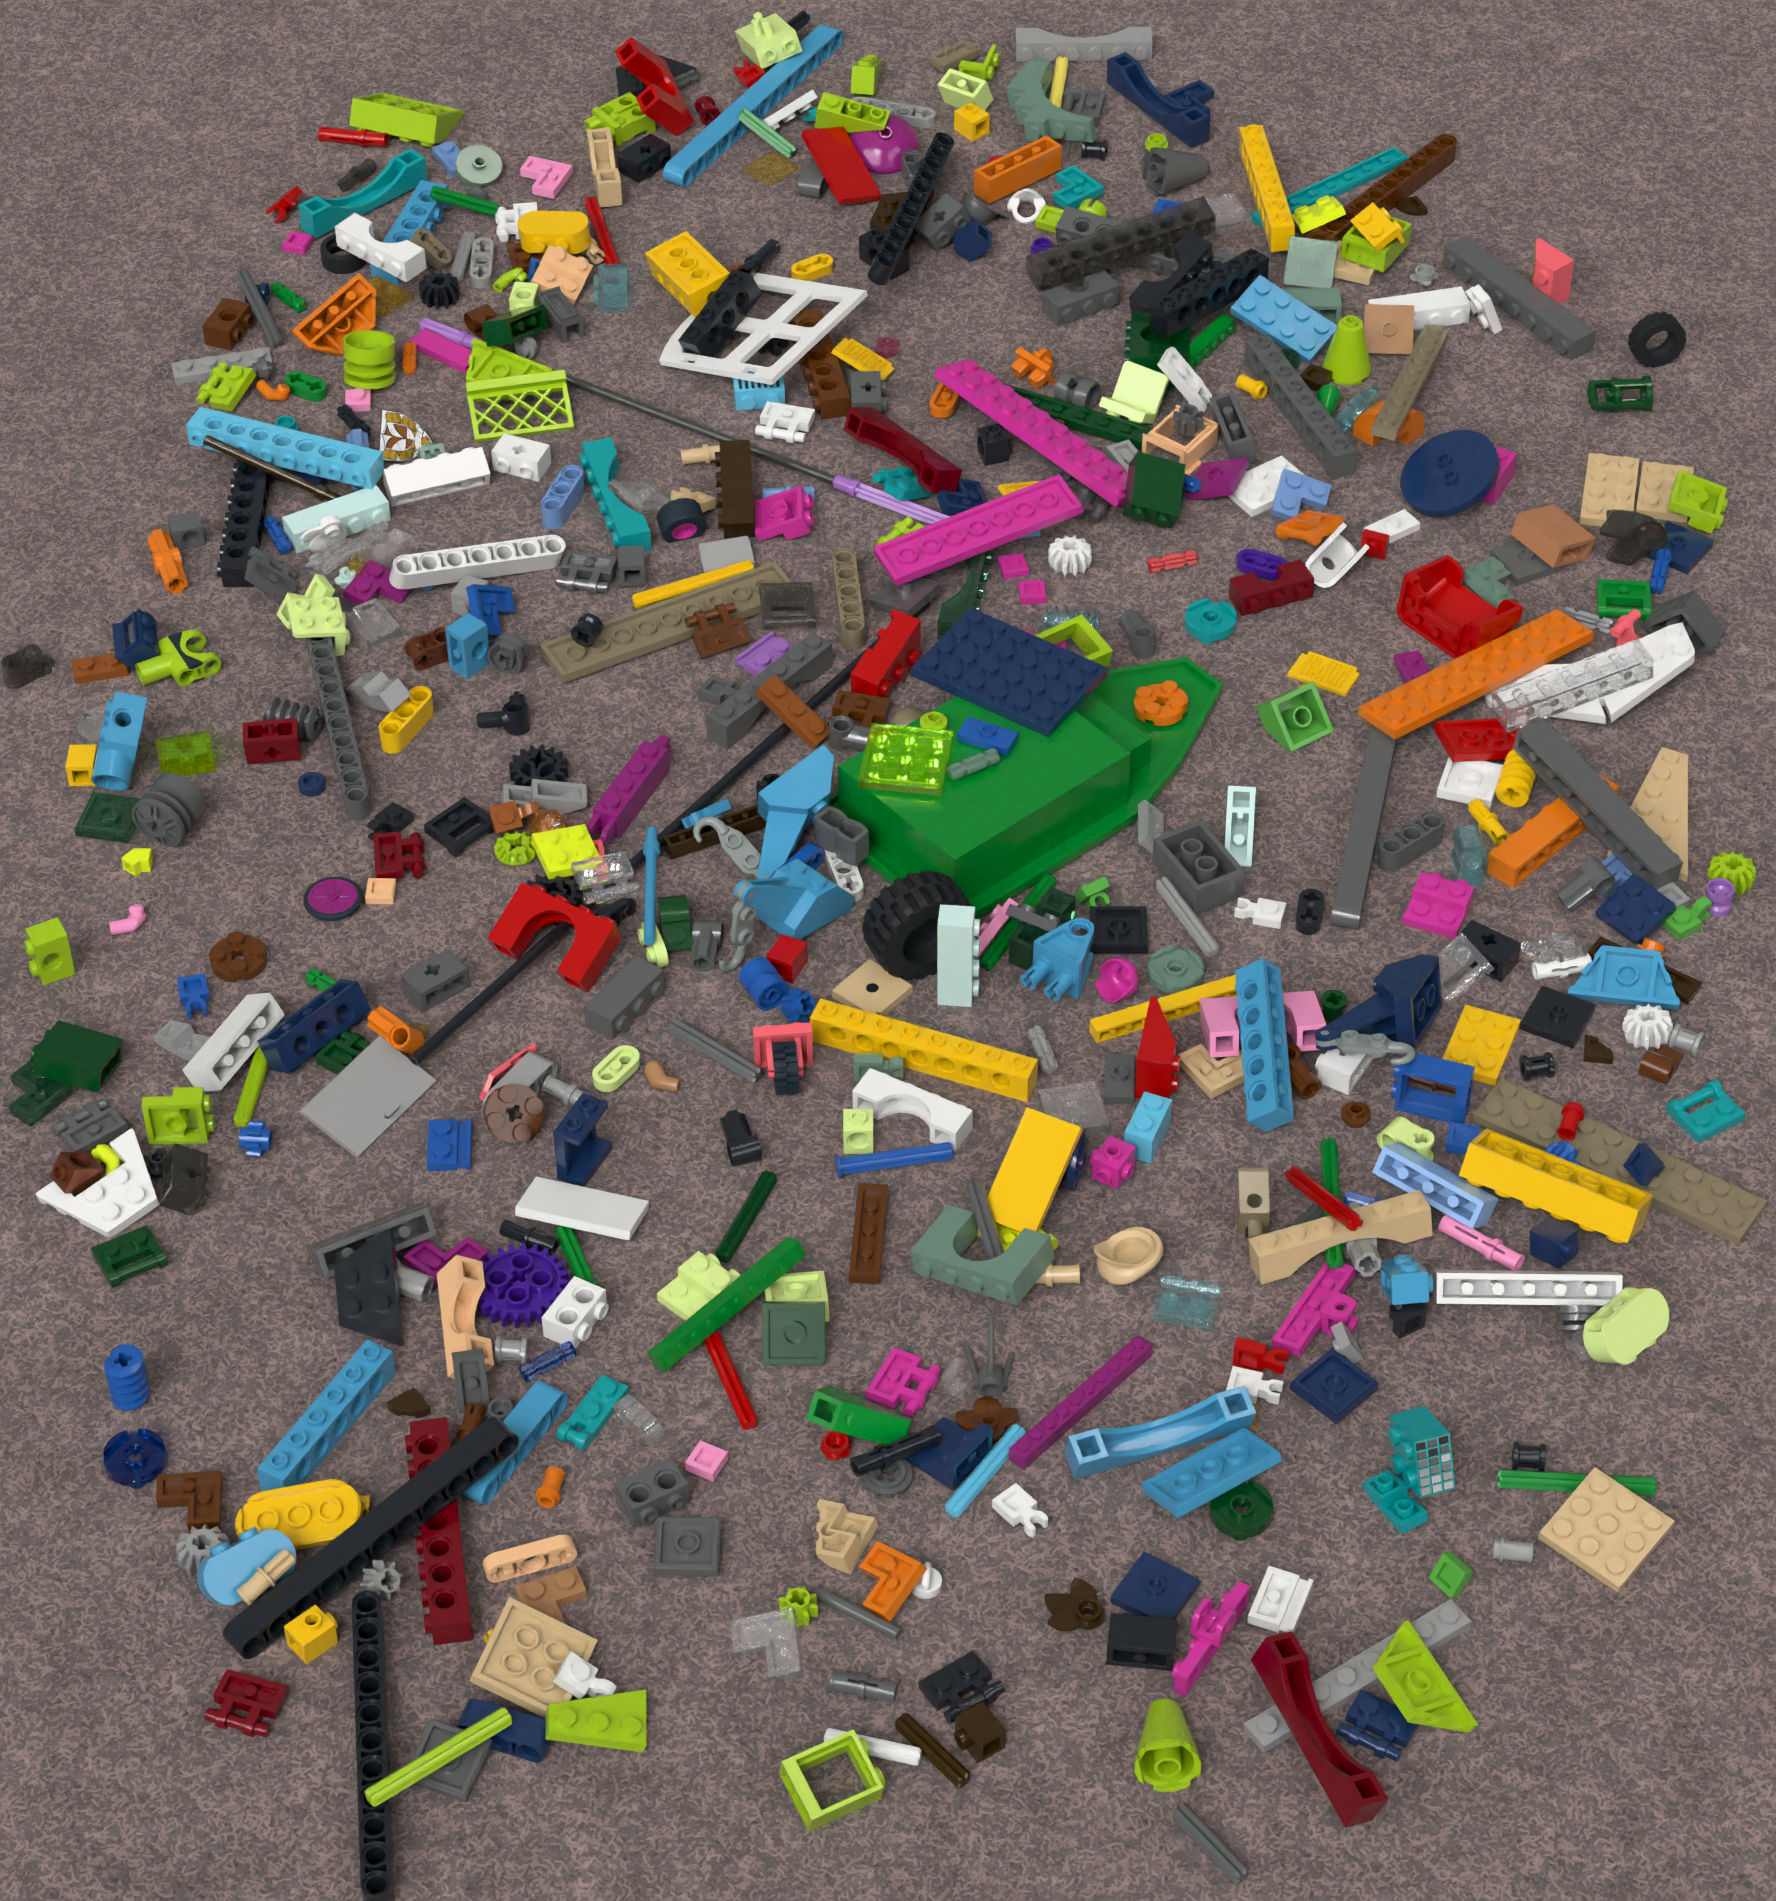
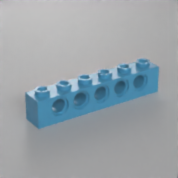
[370,180,450,286]
[1235,958,1294,1132]
[257,1339,396,1491]

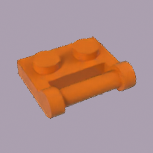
[1276,510,1344,545]

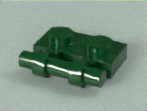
[315,1030,371,1075]

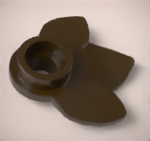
[1044,1578,1104,1631]

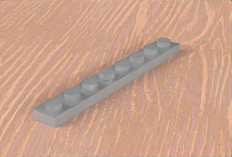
[1243,1599,1472,1753]

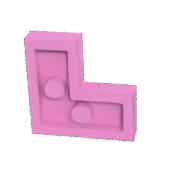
[520,156,573,199]

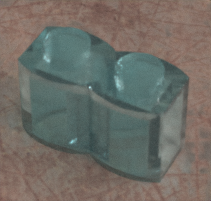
[1450,825,1487,888]

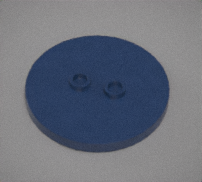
[1400,430,1500,517]

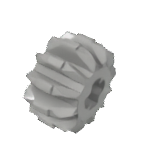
[176,1523,230,1577]

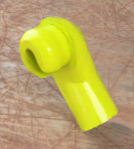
[91,1144,122,1176]

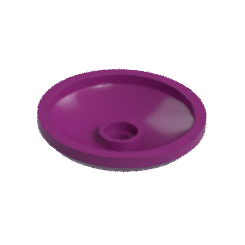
[849,114,919,174]

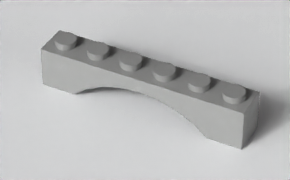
[1015,27,1153,62]

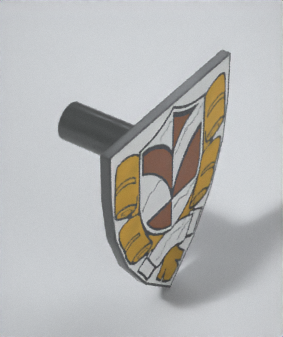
[378,409,433,462]

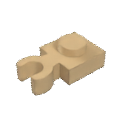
[670,487,717,514]

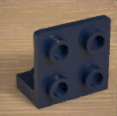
[905,1417,993,1491]

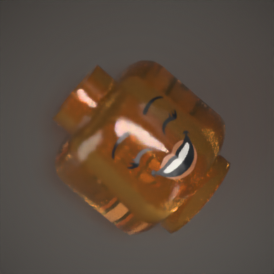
[529,808,570,834]

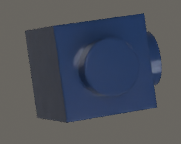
[954,219,992,262]
[1530,1216,1579,1269]

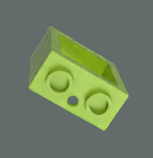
[1341,216,1412,273]
[1035,614,1113,667]
[779,1729,885,1832]

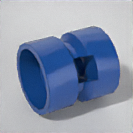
[738,957,790,1011]

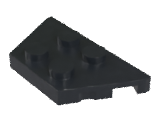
[616,55,696,97]
[334,1229,404,1346]

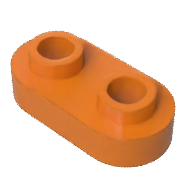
[929,382,962,418]

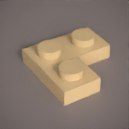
[1179,1044,1244,1099]

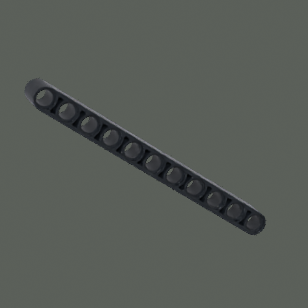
[867,132,955,285]
[223,1417,519,1659]
[352,1590,395,1901]

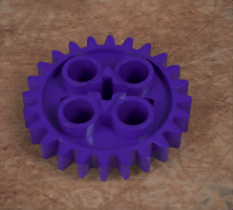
[476,1243,569,1329]

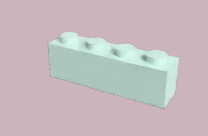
[282,485,391,553]
[937,904,980,1007]

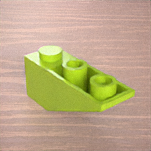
[851,55,883,95]
[814,92,891,133]

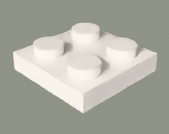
[1436,757,1503,809]

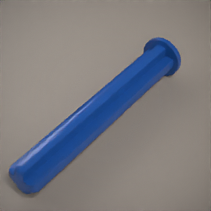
[835,1142,954,1178]

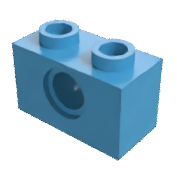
[445,613,490,679]

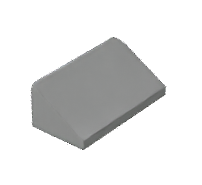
[698,536,755,573]

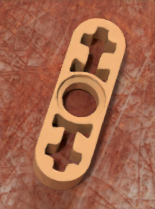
[482,1535,577,1583]

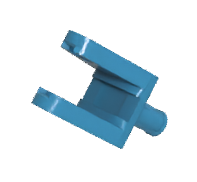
[1020,918,1094,1002]

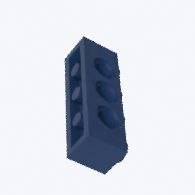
[257,979,371,1073]

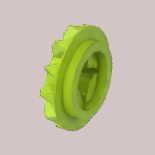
[494,830,537,865]

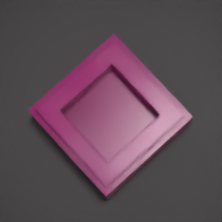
[282,231,314,255]
[998,553,1029,579]
[1018,580,1047,605]

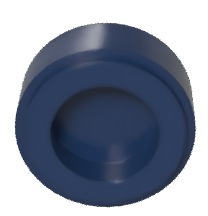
[298,772,326,797]

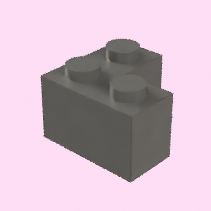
[1643,590,1725,656]

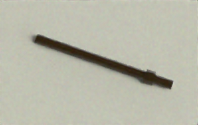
[203,435,342,501]

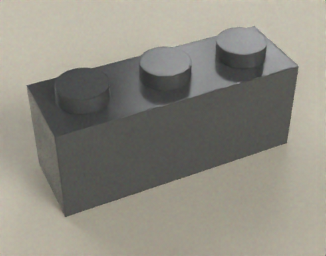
[1209,391,1257,463]
[584,956,665,1040]

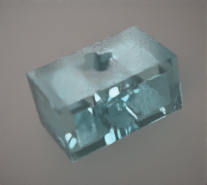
[593,264,628,313]

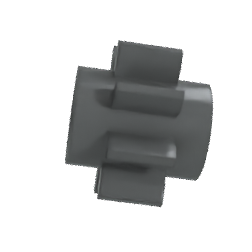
[1173,404,1203,436]

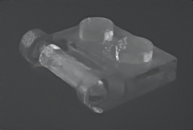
[1436,933,1494,1007]

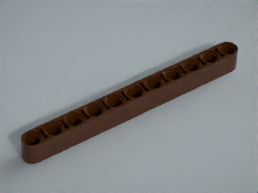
[1293,134,1457,272]

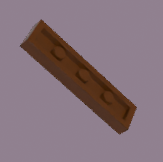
[849,1183,888,1284]

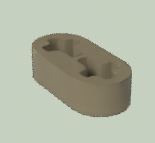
[410,228,452,270]

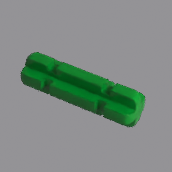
[270,281,307,313]
[305,968,337,992]

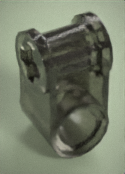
[1,644,55,689]

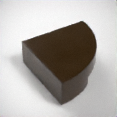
[1395,196,1428,216]
[1583,1035,1613,1065]
[387,1387,431,1418]

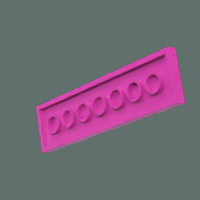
[873,474,1083,587]

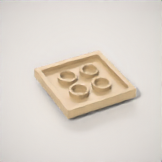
[1538,1467,1675,1593]
[469,1597,598,1719]

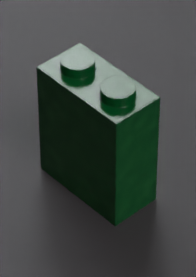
[1123,451,1186,528]
[30,1020,123,1093]

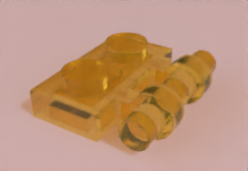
[368,275,412,317]

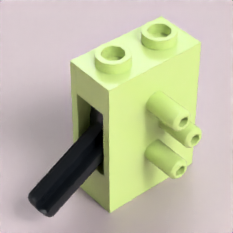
[735,11,811,69]

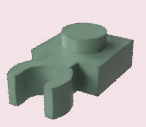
[853,1054,904,1081]

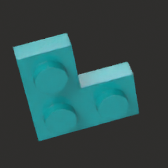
[1053,165,1104,210]

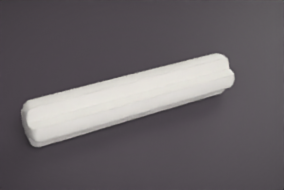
[824,1728,922,1766]

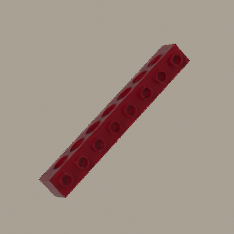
[404,1417,473,1646]

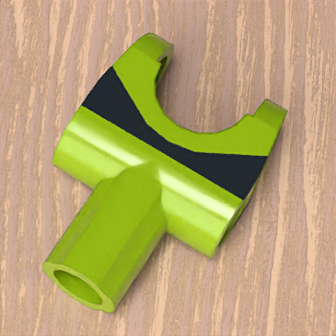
[135,629,221,687]

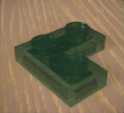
[9,1060,74,1127]

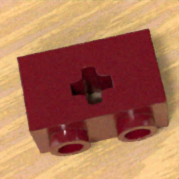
[243,718,301,764]

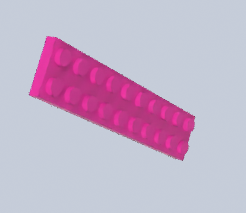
[934,359,1128,508]

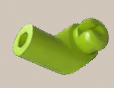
[493,267,528,293]

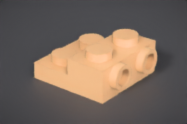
[530,245,593,306]

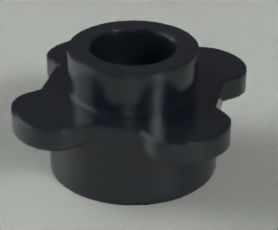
[143,1148,176,1177]

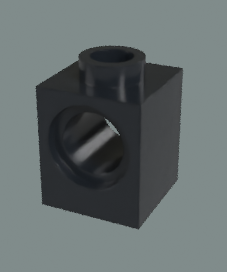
[977,424,1009,466]

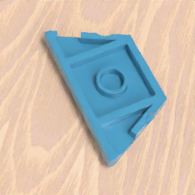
[1568,945,1680,1010]

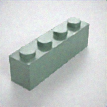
[1242,288,1342,326]

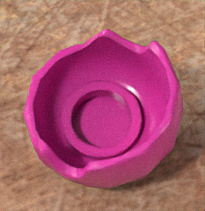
[1095,957,1139,1003]

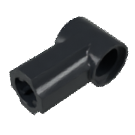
[720,1110,762,1167]

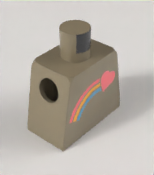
[1235,1168,1270,1244]

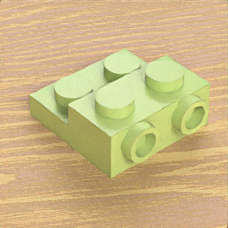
[657,1251,741,1321]
[764,1271,830,1322]

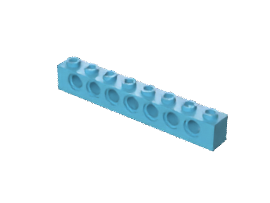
[186,407,385,490]

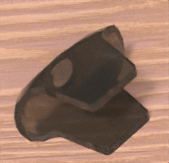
[1599,509,1667,566]

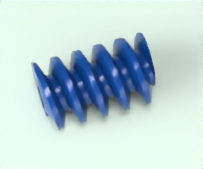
[104,1344,150,1411]

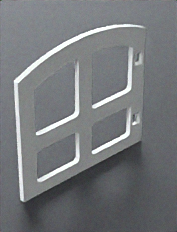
[659,273,868,385]

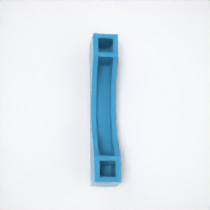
[1064,1385,1256,1480]

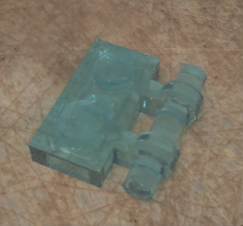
[1334,386,1380,432]
[1151,1274,1222,1332]

